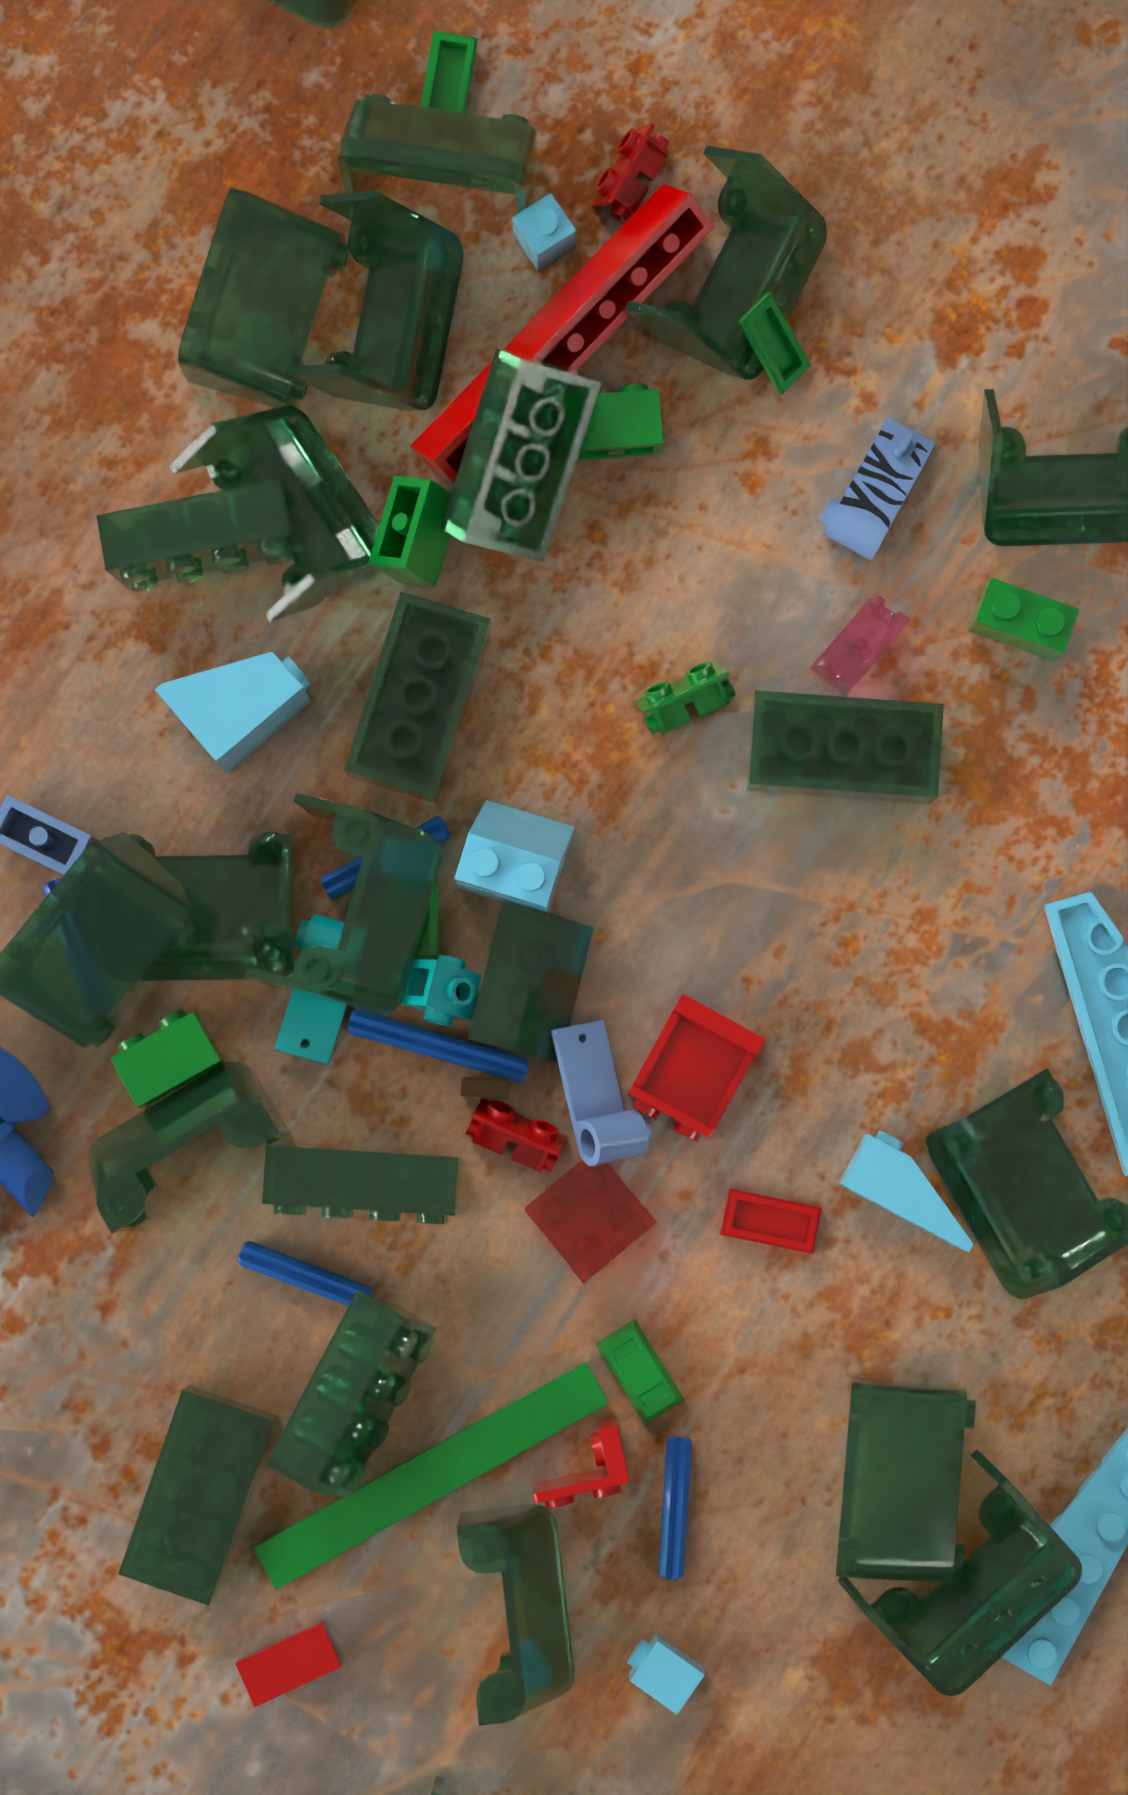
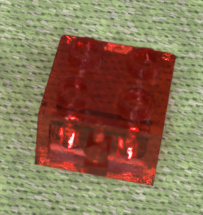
[525,1159,657,1284]

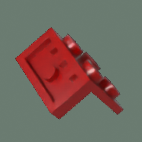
[532,1416,629,1509]

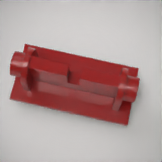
[591,123,669,222]
[465,1098,567,1173]

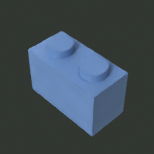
[0,795,100,883]

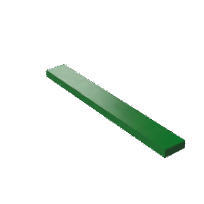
[253,1361,609,1590]

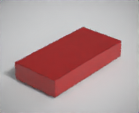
[720,1188,822,1254]
[235,1620,343,1707]

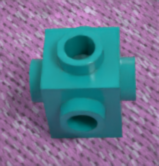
[400,955,482,1026]

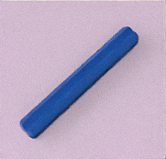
[347,1010,529,1083]

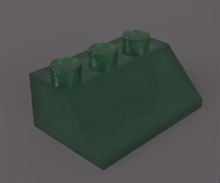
[468,902,594,1063]

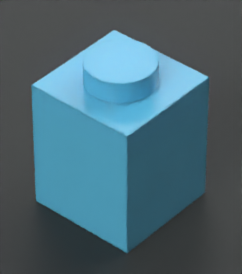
[512,193,576,272]
[627,1633,705,1715]

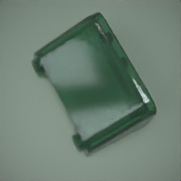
[178,187,350,412]
[0,832,207,1048]
[97,832,295,981]
[88,1062,290,1234]
[925,1068,1128,1299]
[836,1377,976,1583]
[457,1504,574,1726]

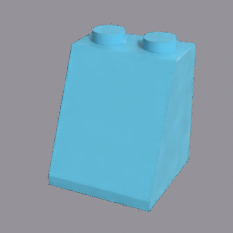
[155,651,312,773]
[454,800,575,916]

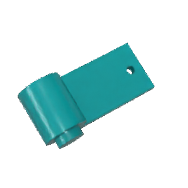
[274,914,369,1066]

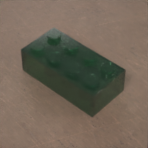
[441,348,601,562]
[96,479,306,592]
[344,591,492,804]
[746,690,944,804]
[262,1146,462,1224]
[266,1291,437,1498]
[118,1385,278,1606]

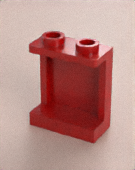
[627,994,766,1143]

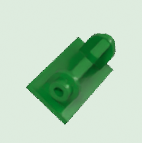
[635,662,736,735]

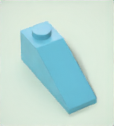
[838,1130,973,1252]

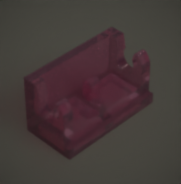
[810,595,910,698]

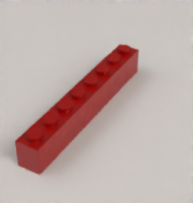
[410,184,715,491]

